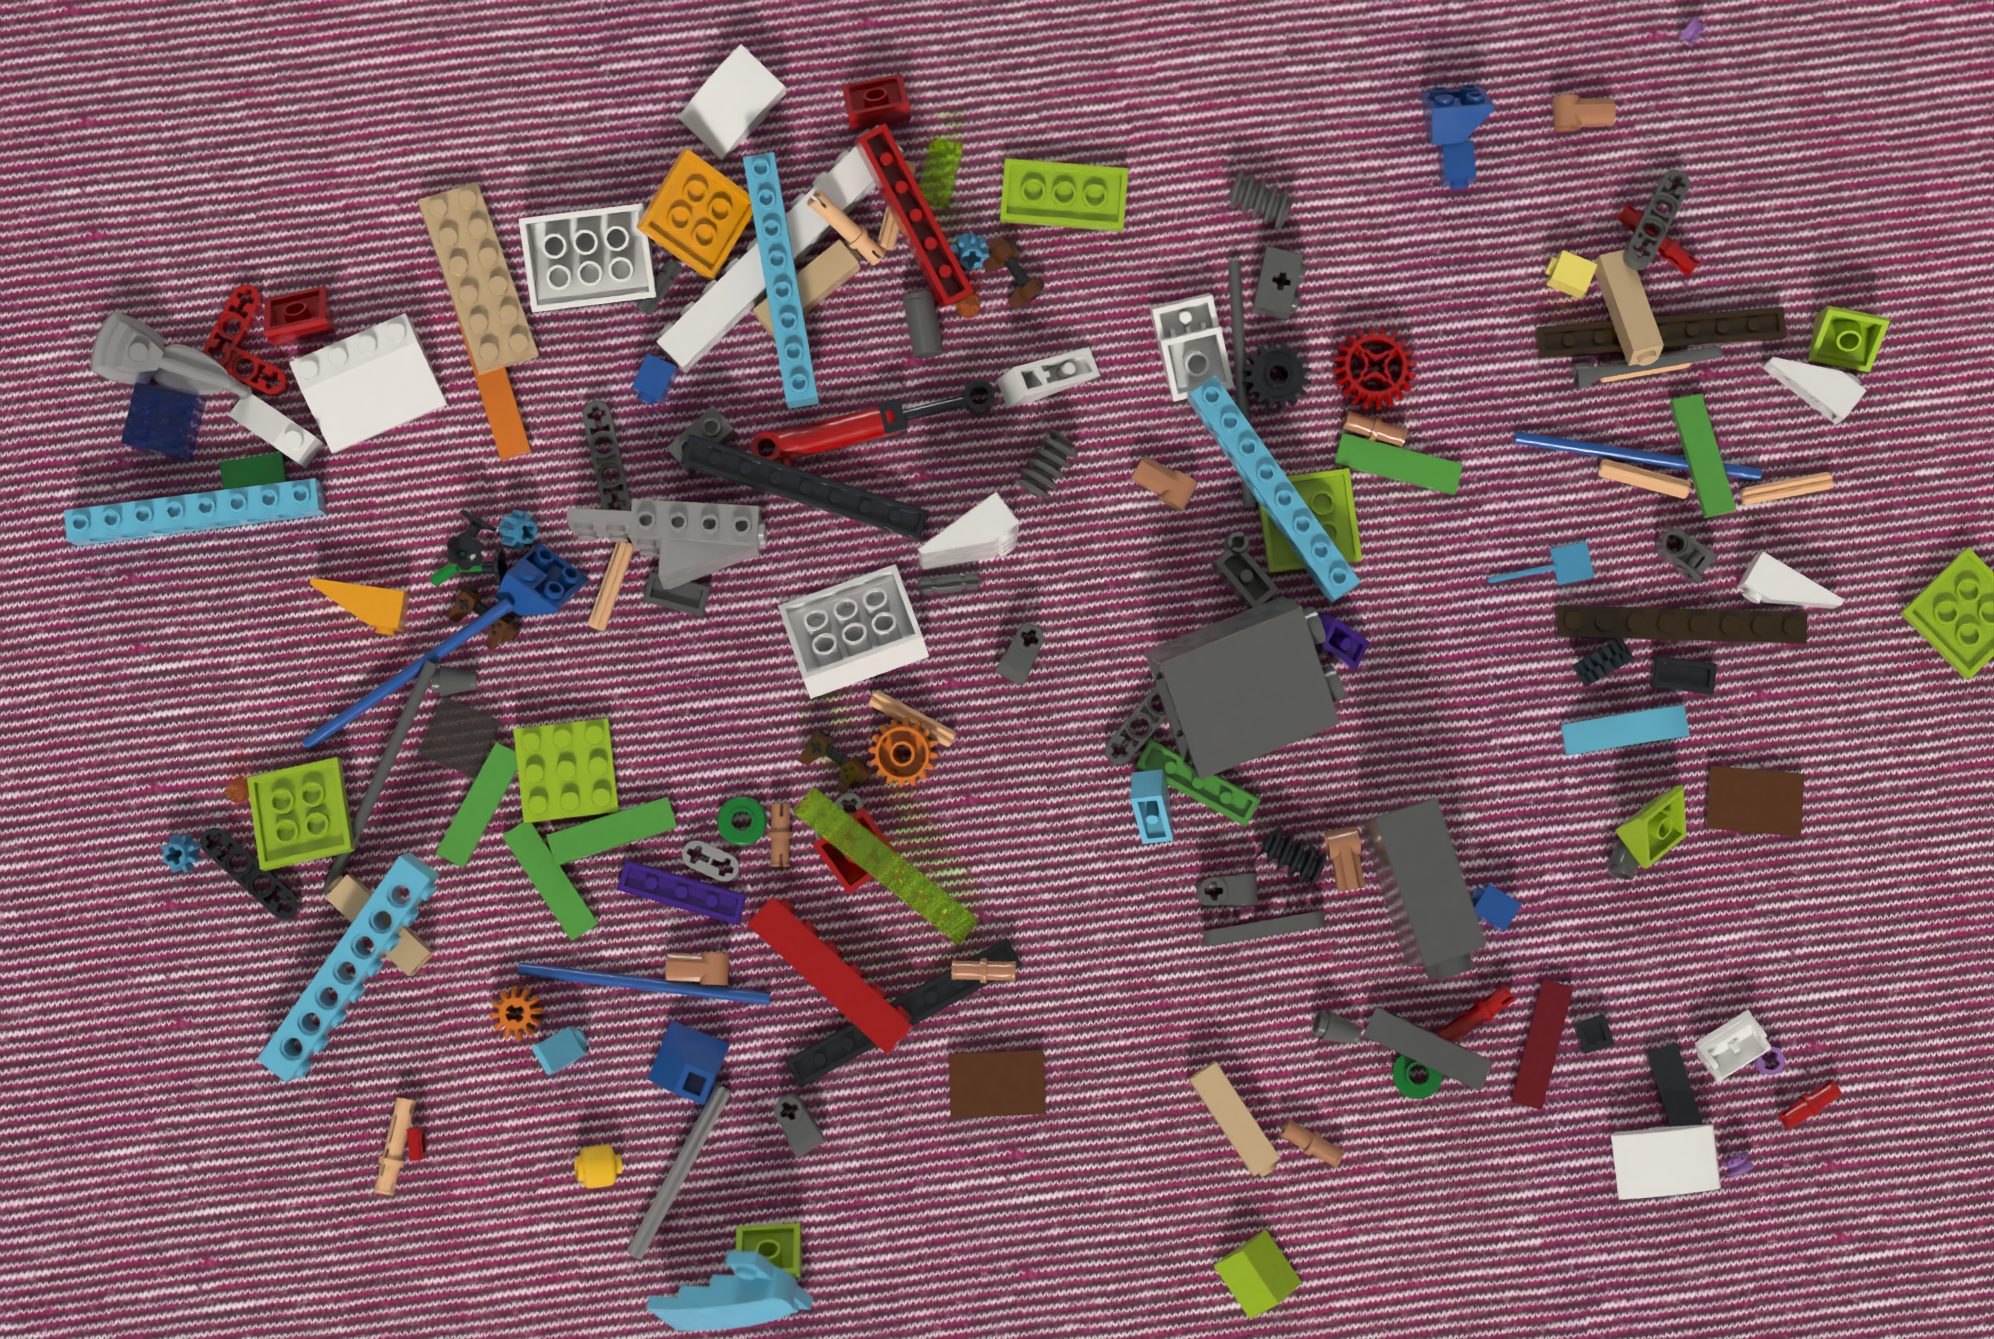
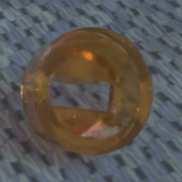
[954,292,980,318]
[223,775,249,803]

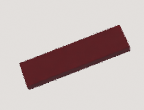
[1510,979,1574,1110]

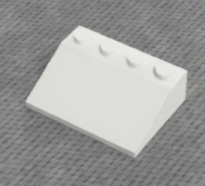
[519,203,656,312]
[289,313,448,454]
[918,492,1019,570]
[778,564,929,699]

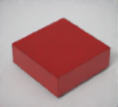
[407,1126,427,1162]

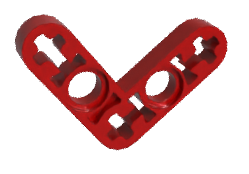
[203,284,289,397]

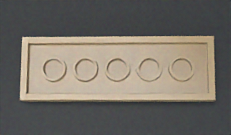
[418,182,538,375]

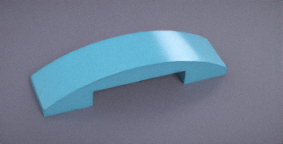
[1560,705,1690,756]

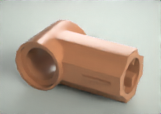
[1552,94,1616,132]
[1131,455,1198,511]
[1324,826,1365,892]
[665,952,730,985]

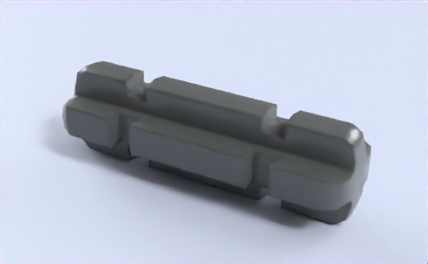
[636,259,683,315]
[918,572,980,596]

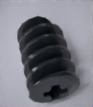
[1255,826,1327,890]

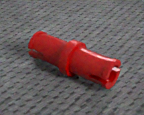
[1778,1079,1842,1131]

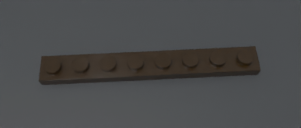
[1535,307,1787,360]
[1555,605,1807,644]

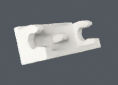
[1695,1010,1771,1082]

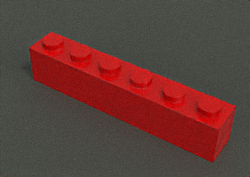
[853,123,974,308]
[747,896,914,1055]

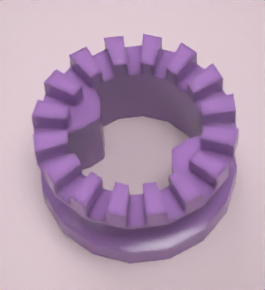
[1679,15,1708,47]
[1753,1046,1785,1075]
[1721,1151,1754,1178]

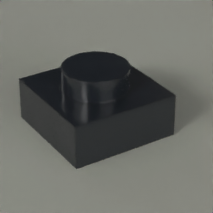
[1572,1014,1614,1054]

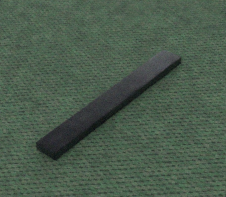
[680,434,929,541]
[785,938,1022,1088]

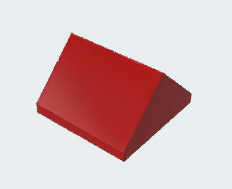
[841,73,911,132]
[264,285,336,346]
[812,807,900,894]

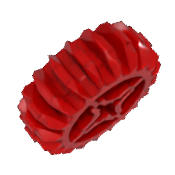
[1332,326,1417,410]

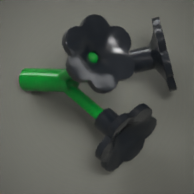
[430,509,507,586]

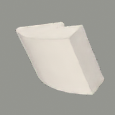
[678,44,786,161]
[1149,293,1234,402]
[1611,1124,1721,1200]

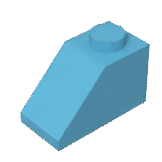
[1130,769,1174,844]
[531,1026,589,1075]

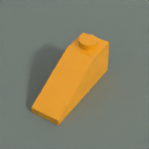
[310,578,410,636]

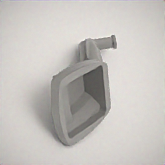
[90,312,252,399]

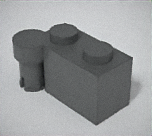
[1212,532,1279,610]

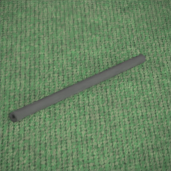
[1228,262,1256,509]
[322,660,438,893]

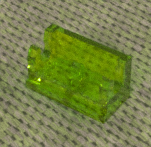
[919,137,963,209]

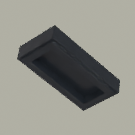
[1649,655,1717,696]

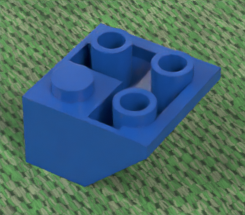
[1421,84,1494,145]
[495,543,589,616]
[647,1020,731,1105]

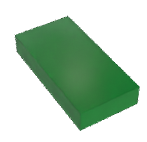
[220,452,288,490]

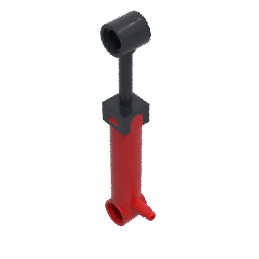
[751,379,995,467]

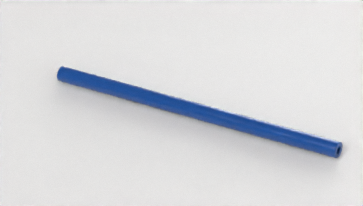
[1513,431,1762,481]
[302,597,514,750]
[517,962,771,1005]

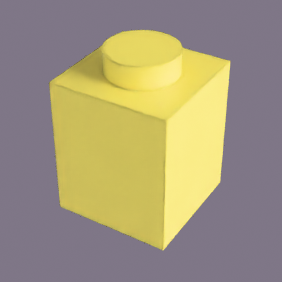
[1545,250,1598,299]

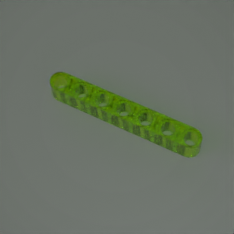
[792,786,979,944]

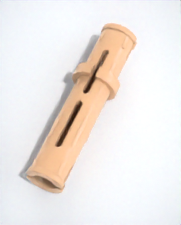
[807,190,885,265]
[373,1097,417,1196]

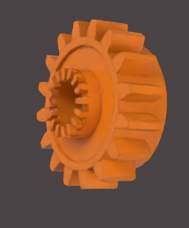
[869,717,939,787]

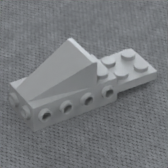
[566,499,767,590]

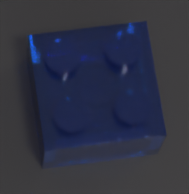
[121,382,206,462]

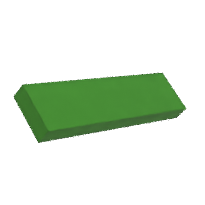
[1669,393,1736,518]
[1334,433,1463,495]
[1135,739,1261,827]
[436,742,518,868]
[546,797,677,866]
[502,822,599,941]

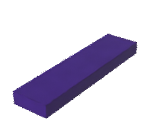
[617,860,747,925]

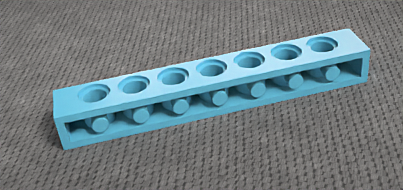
[743,152,819,409]
[1187,376,1360,604]
[64,478,326,546]
[257,852,440,1083]

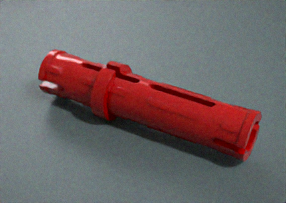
[1616,203,1701,278]
[1435,984,1516,1043]

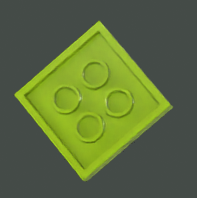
[1258,468,1362,574]
[1900,547,1994,680]
[513,718,619,824]
[247,757,355,871]

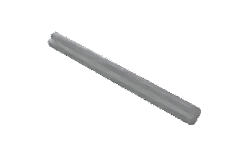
[627,1085,731,1259]

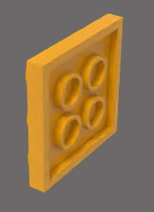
[636,148,753,280]

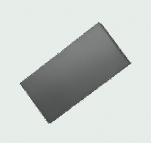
[642,571,712,617]

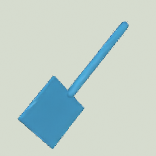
[1487,542,1595,585]

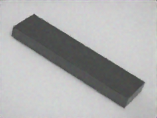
[1363,1007,1494,1091]

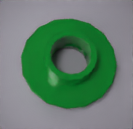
[717,796,767,846]
[1393,1055,1442,1099]

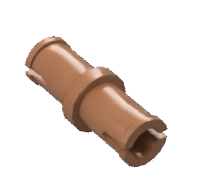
[1342,410,1408,448]
[768,803,793,867]
[951,958,1016,983]
[1279,1119,1345,1168]

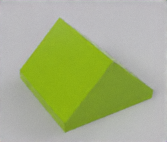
[1808,306,1890,373]
[1615,785,1687,869]
[735,1223,802,1277]
[1213,1229,1302,1319]

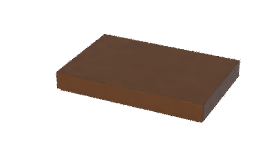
[1704,766,1805,837]
[948,1050,1046,1118]

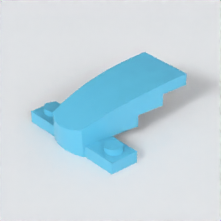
[646,1251,813,1331]

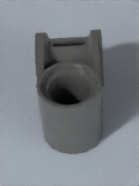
[1654,529,1718,584]
[995,624,1044,686]
[1196,873,1258,907]
[775,1094,826,1158]

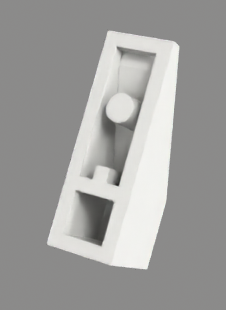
[997,347,1100,408]
[1762,357,1867,424]
[229,394,324,469]
[1737,552,1844,609]

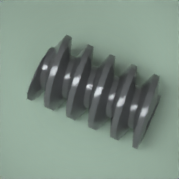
[1228,169,1297,230]
[1014,429,1079,499]

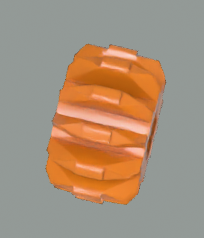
[489,986,545,1041]

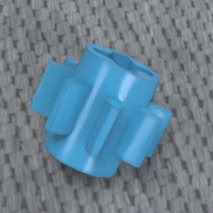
[950,231,990,272]
[498,509,538,550]
[161,834,203,873]

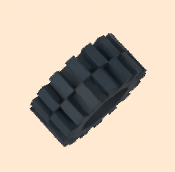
[1572,637,1634,687]

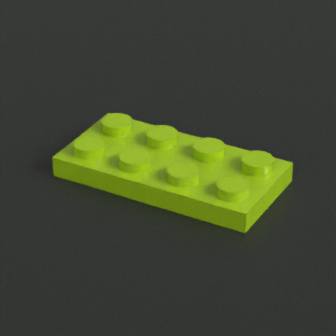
[1000,158,1128,232]

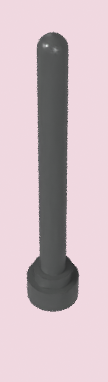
[1573,346,1723,389]

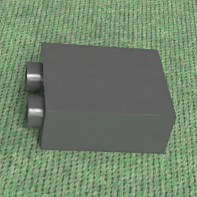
[1144,596,1345,780]
[1359,798,1487,980]

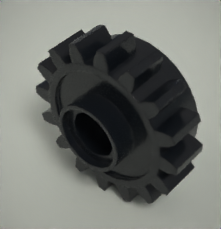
[1242,341,1311,411]

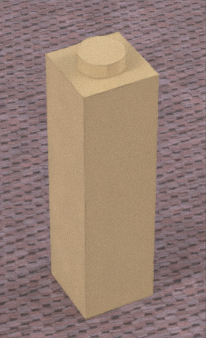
[753,239,861,339]
[1595,250,1664,366]
[325,874,435,976]
[1188,1061,1281,1177]

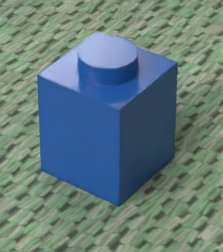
[1438,140,1477,190]
[632,353,678,406]
[1470,884,1522,931]

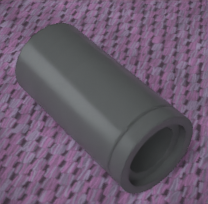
[902,291,944,359]

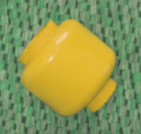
[574,1145,622,1189]

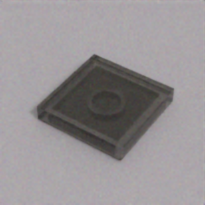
[417,696,502,779]

